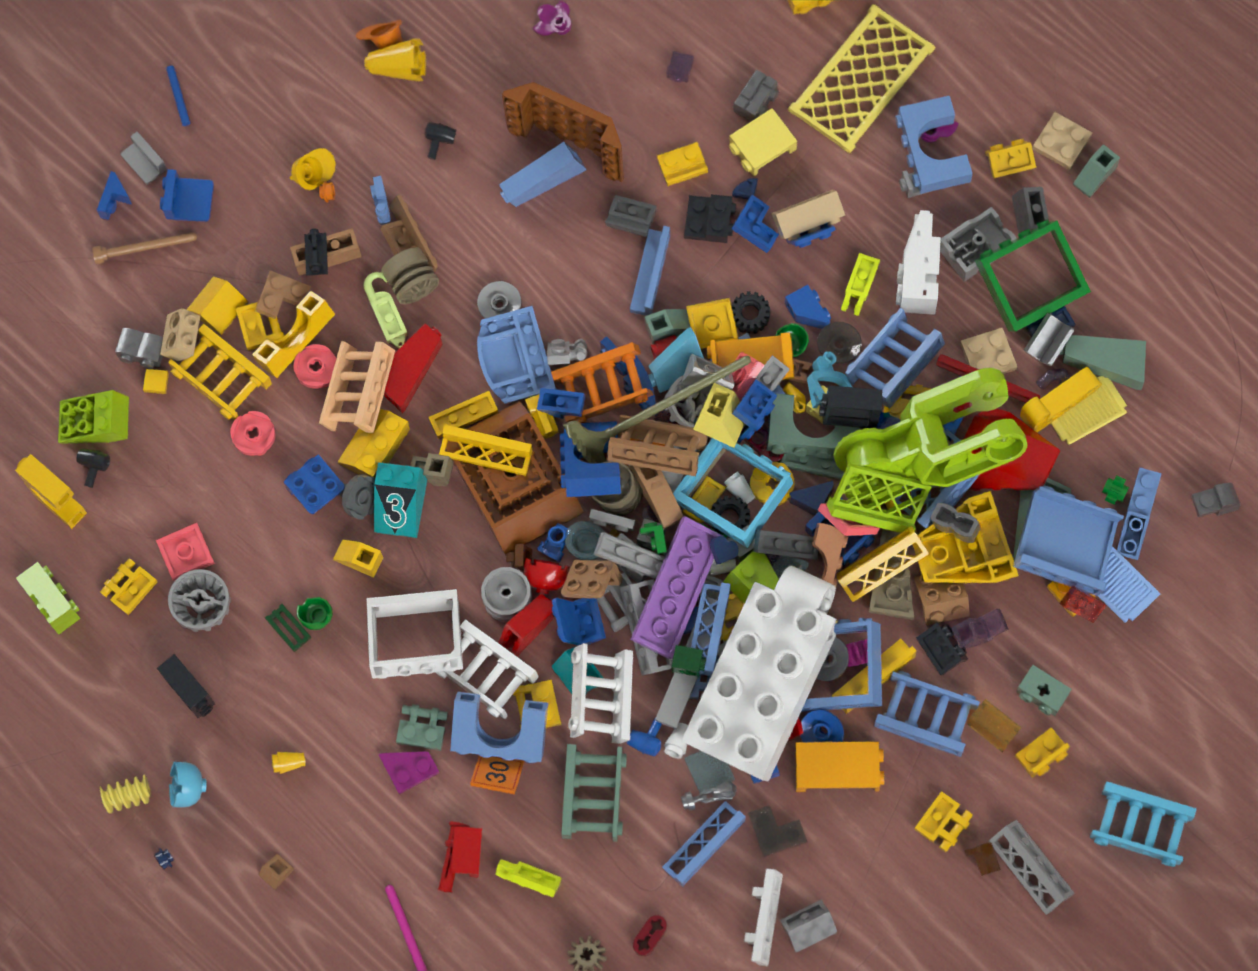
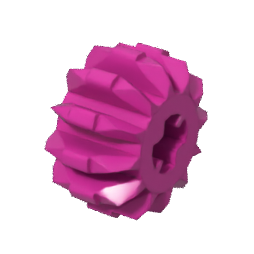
[845,639,868,667]

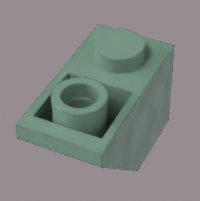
[1073,144,1120,198]
[645,309,690,344]

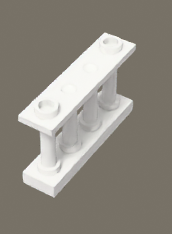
[435,619,538,719]
[568,644,633,744]

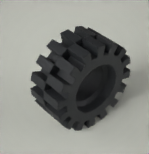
[732,291,770,334]
[711,495,750,538]

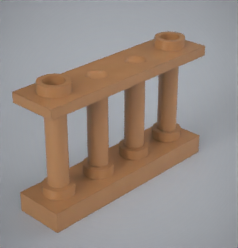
[607,415,708,476]

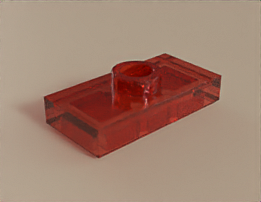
[1060,585,1107,623]

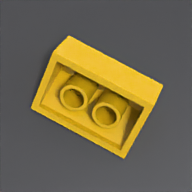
[338,409,410,478]

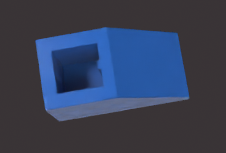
[785,285,831,330]

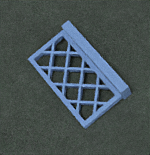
[894,430,980,529]

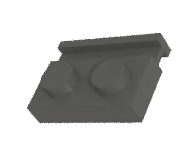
[605,195,657,237]

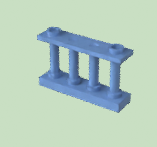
[845,308,945,409]
[874,671,980,757]

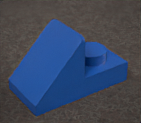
[97,171,132,220]
[537,388,585,419]

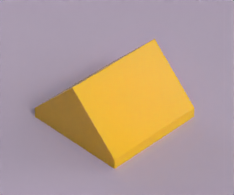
[187,276,248,335]

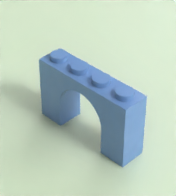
[895,95,972,194]
[450,692,548,763]

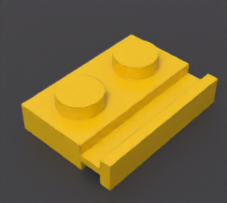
[657,142,708,186]

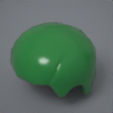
[775,323,809,357]
[296,597,333,630]

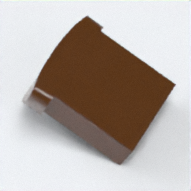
[964,842,1001,876]

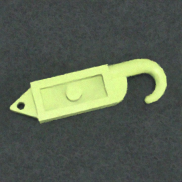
[364,272,408,348]

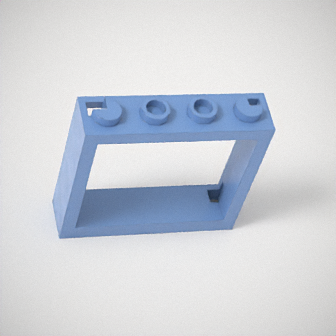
[801,618,882,712]

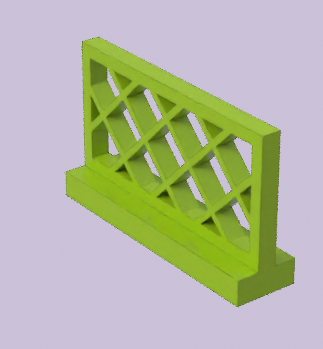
[826,463,932,533]

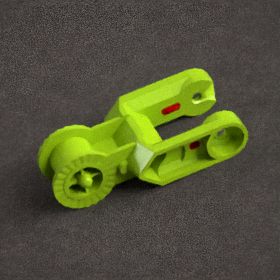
[834,368,1028,505]

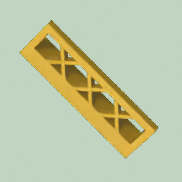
[439,425,533,476]
[836,526,929,602]
[832,638,917,714]

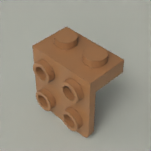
[561,560,623,598]
[914,575,970,626]

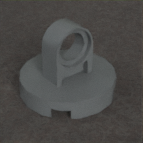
[339,474,375,520]

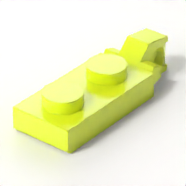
[495,859,562,897]

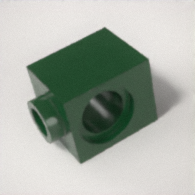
[672,645,707,677]

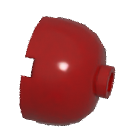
[524,558,570,595]

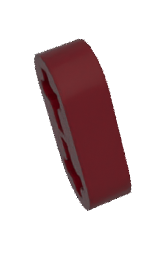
[633,915,667,956]

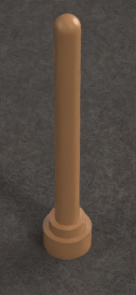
[92,233,197,264]

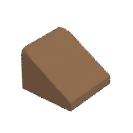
[259,854,294,889]

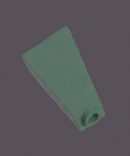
[1059,335,1146,390]

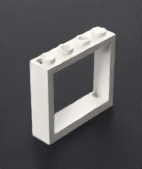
[367,589,463,679]

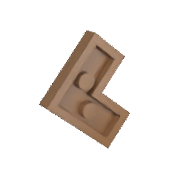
[255,271,311,319]

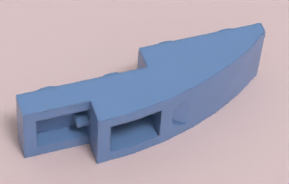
[1117,468,1162,560]

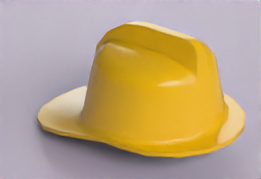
[289,148,336,190]

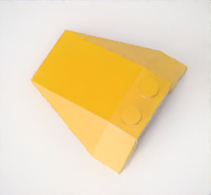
[913,491,1019,583]

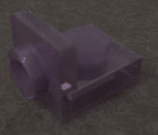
[667,51,694,82]

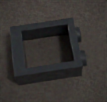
[819,386,883,429]
[157,654,215,718]

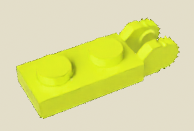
[841,253,880,316]

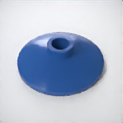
[800,709,844,742]

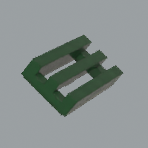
[265,604,311,652]

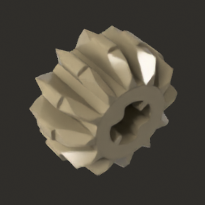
[567,936,607,971]

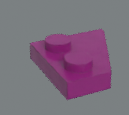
[379,751,440,794]

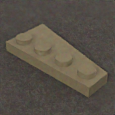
[869,529,914,620]

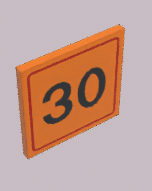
[470,756,525,794]

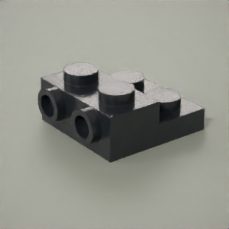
[684,194,736,243]

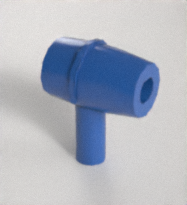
[627,719,662,757]

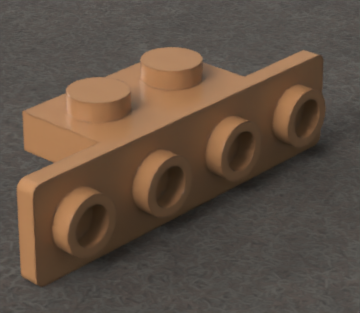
[381,195,438,272]

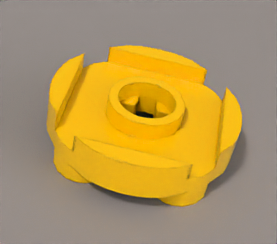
[750,462,795,506]

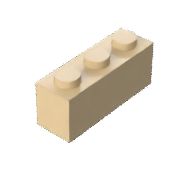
[772,190,845,241]

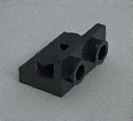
[916,622,968,675]

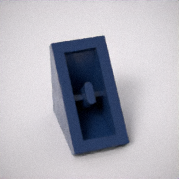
[789,481,834,516]

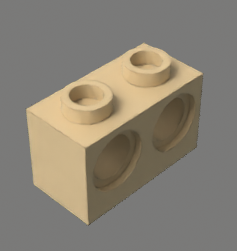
[160,308,200,362]

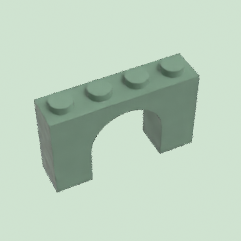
[767,393,859,459]

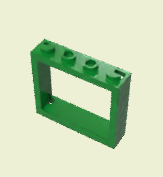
[975,219,1091,332]

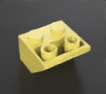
[693,383,744,448]

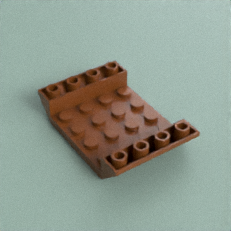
[502,82,624,182]

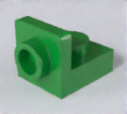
[640,522,667,555]

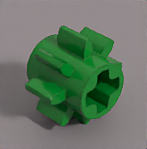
[1102,475,1129,504]

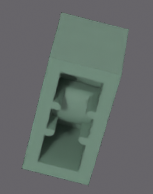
[1016,665,1072,716]

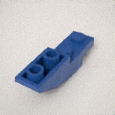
[600,336,656,416]

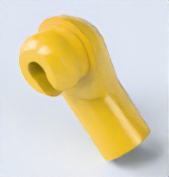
[783,382,806,414]

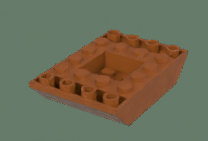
[446,401,584,555]

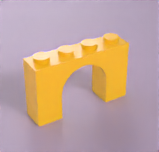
[15,454,87,529]

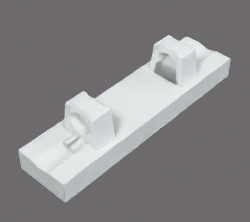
[744,869,783,966]

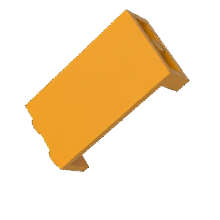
[707,333,795,380]
[795,742,884,792]

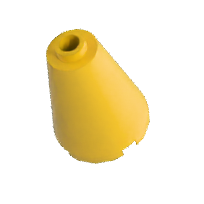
[365,39,426,82]

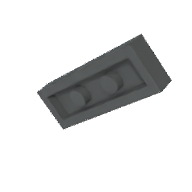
[754,529,818,560]

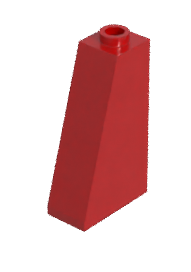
[383,323,443,413]

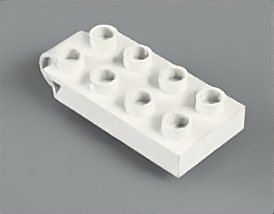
[682,566,836,782]

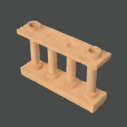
[319,341,395,433]

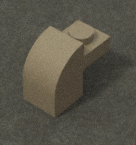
[410,453,454,486]

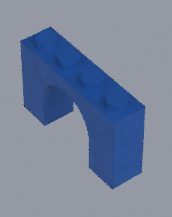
[560,421,621,497]

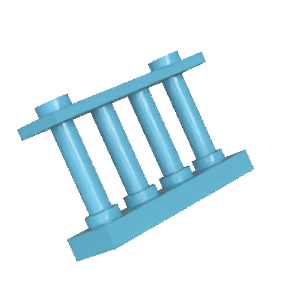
[1090,782,1197,867]

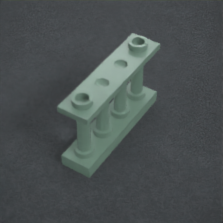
[561,744,627,842]

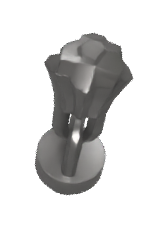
[681,781,737,811]

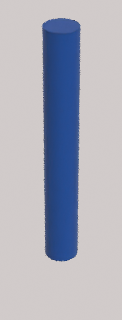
[166,66,190,126]

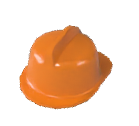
[355,20,403,49]

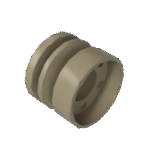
[381,247,439,305]
[592,461,643,516]

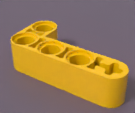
[1020,367,1102,433]

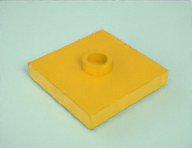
[686,298,739,349]

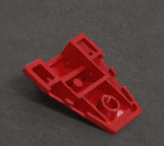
[963,408,1060,491]

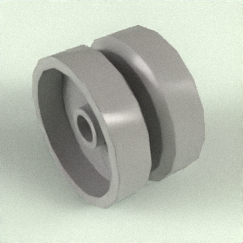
[481,567,532,622]

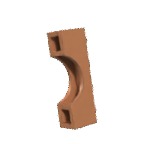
[812,523,848,614]

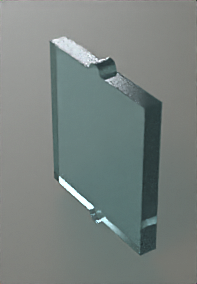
[684,750,735,793]

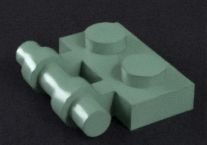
[396,704,448,751]

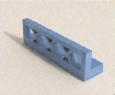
[630,226,670,316]
[691,582,730,676]
[662,801,746,887]

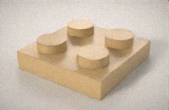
[1032,112,1092,170]
[960,328,1017,374]

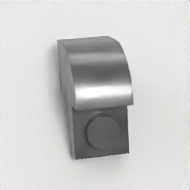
[1191,483,1241,517]

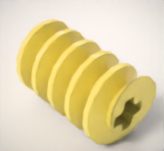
[100,774,151,813]

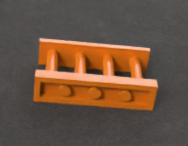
[551,342,654,423]

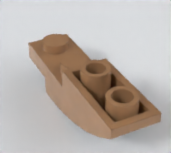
[628,440,683,529]

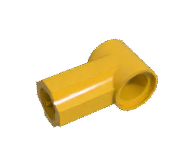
[525,394,559,439]

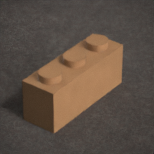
[290,228,362,276]

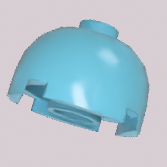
[169,762,207,807]

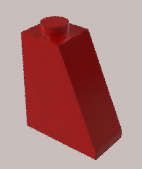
[498,593,554,657]

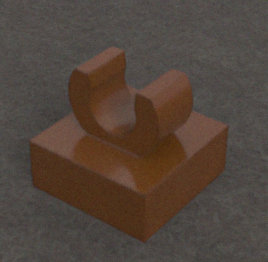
[506,544,532,572]

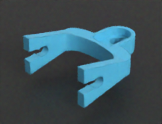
[807,351,852,408]

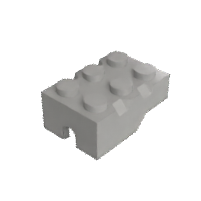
[940,207,1017,282]

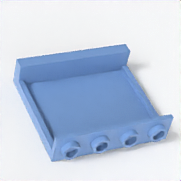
[1013,486,1124,596]

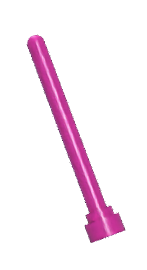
[385,885,427,971]

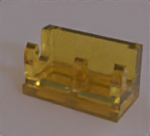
[967,699,1021,753]

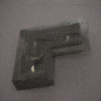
[748,805,807,857]

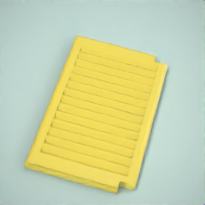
[1051,376,1127,445]

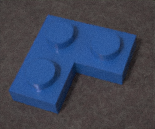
[731,195,779,253]

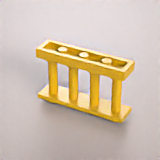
[168,324,272,420]

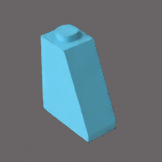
[648,327,704,393]

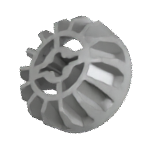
[665,375,707,428]
[168,569,231,632]

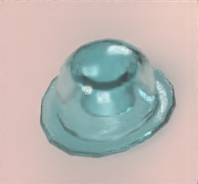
[565,521,606,560]

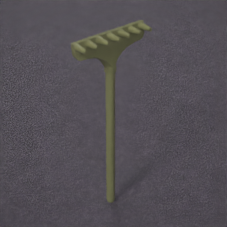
[563,356,751,464]

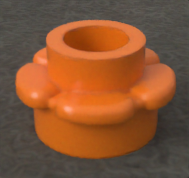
[319,181,335,203]

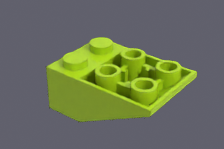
[58,390,129,443]

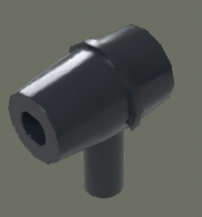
[424,122,457,160]
[76,448,110,488]

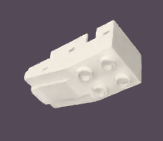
[896,210,941,315]

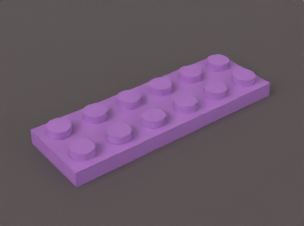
[630,516,722,659]

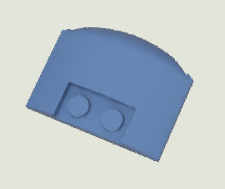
[477,306,556,404]

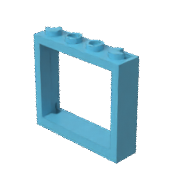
[673,438,793,548]

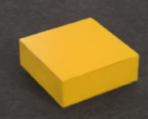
[143,369,169,394]

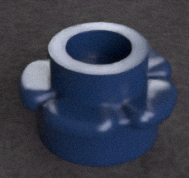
[154,848,174,870]

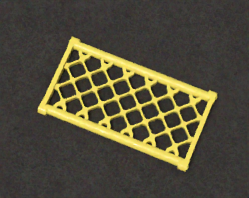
[788,4,935,153]

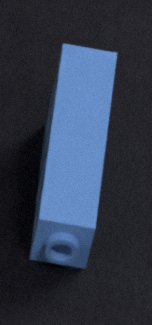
[499,142,587,207]

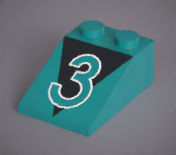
[374,462,428,538]

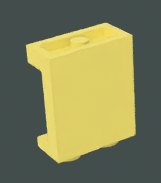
[729,108,797,176]

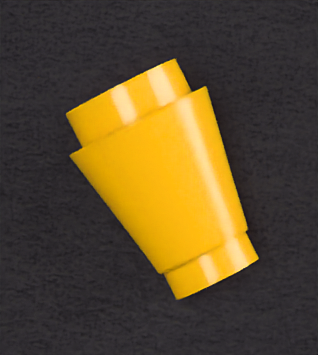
[271,752,306,774]

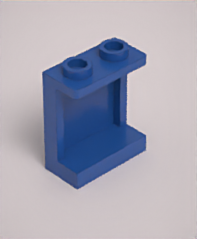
[805,498,875,567]

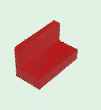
[451,826,482,878]

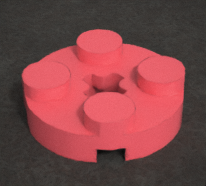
[294,344,336,389]
[230,411,276,456]

